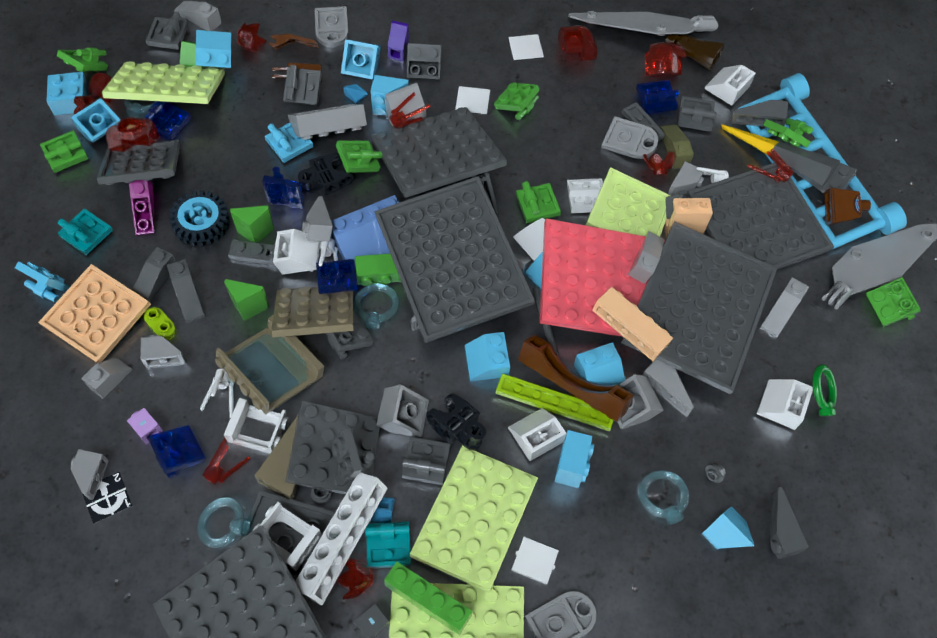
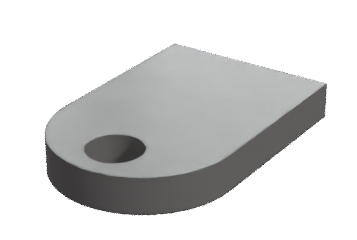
[315,6,349,48]
[602,116,658,159]
[524,591,596,638]

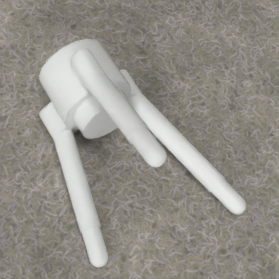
[697,167,729,183]
[310,238,340,278]
[200,369,234,418]

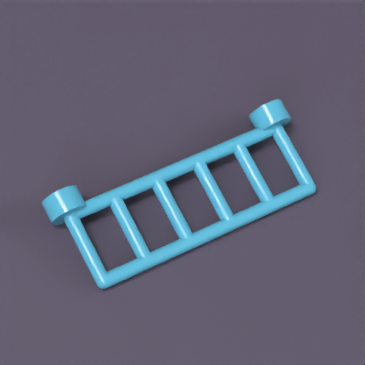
[738,73,907,249]

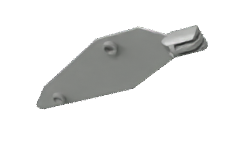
[568,11,718,36]
[822,223,937,309]

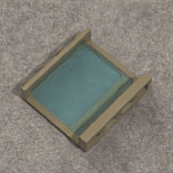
[215,315,324,415]

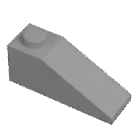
[173,1,222,31]
[302,196,333,242]
[628,231,665,284]
[760,277,809,338]
[643,359,694,417]

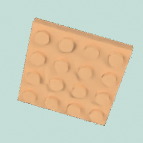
[38,264,151,363]

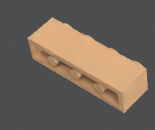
[592,287,673,361]

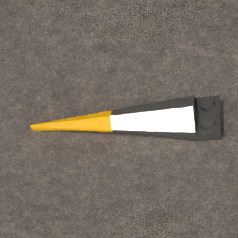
[721,124,857,193]

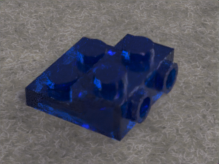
[316,259,358,294]

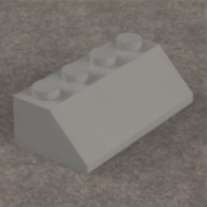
[288,104,367,140]

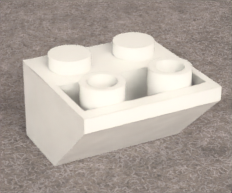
[705,65,756,106]
[273,229,320,275]
[757,379,813,430]
[508,408,567,461]

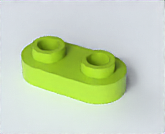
[144,307,176,340]

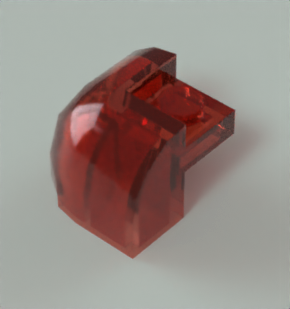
[558,25,598,61]
[645,42,686,77]
[106,117,160,152]

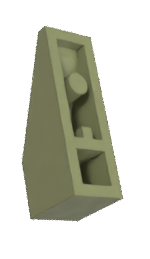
[660,124,694,169]

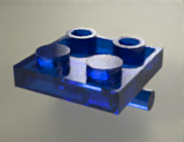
[636,80,679,114]
[141,101,191,141]
[262,167,304,209]
[148,425,206,479]

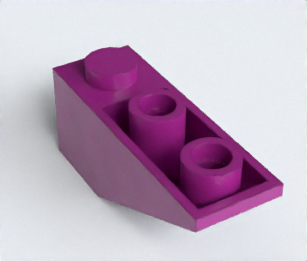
[129,180,155,235]

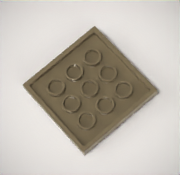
[272,284,354,337]

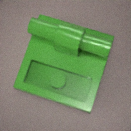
[57,48,108,73]
[494,82,540,120]
[763,118,813,148]
[40,130,88,173]
[336,141,382,173]
[516,181,561,223]
[866,277,921,327]

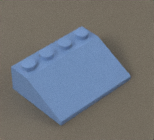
[331,195,399,276]

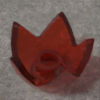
[237,23,267,52]
[89,73,112,103]
[643,152,675,175]
[336,559,373,599]

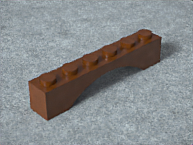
[518,334,634,422]

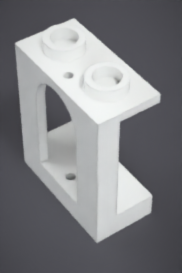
[224,398,289,454]
[253,502,322,571]

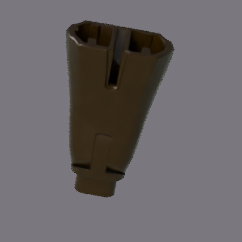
[665,34,724,71]

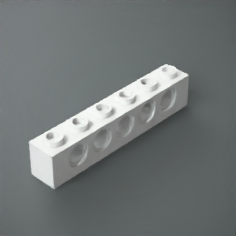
[295,472,388,606]

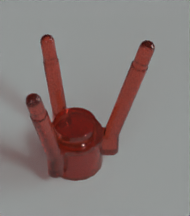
[389,92,430,128]
[747,149,795,183]
[202,438,250,485]

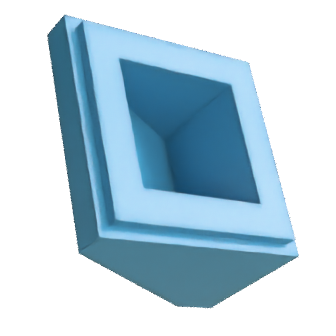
[370,497,395,523]

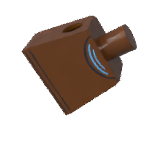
[824,188,871,226]

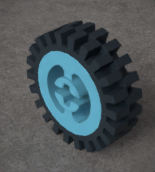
[169,190,230,247]

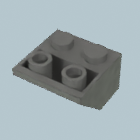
[407,43,442,79]

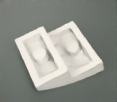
[567,178,603,213]
[513,218,545,261]

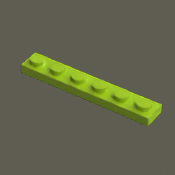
[495,374,613,432]

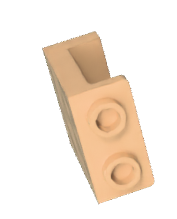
[664,198,713,238]

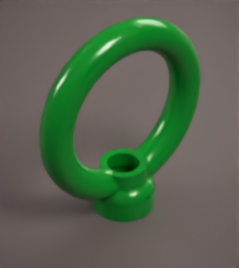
[812,364,837,416]

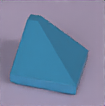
[343,84,368,104]

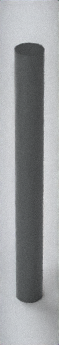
[532,287,559,355]

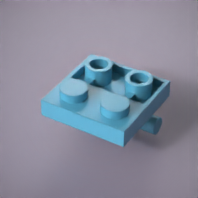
[265,123,313,163]
[15,261,71,303]

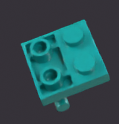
[57,208,113,255]
[365,521,411,569]

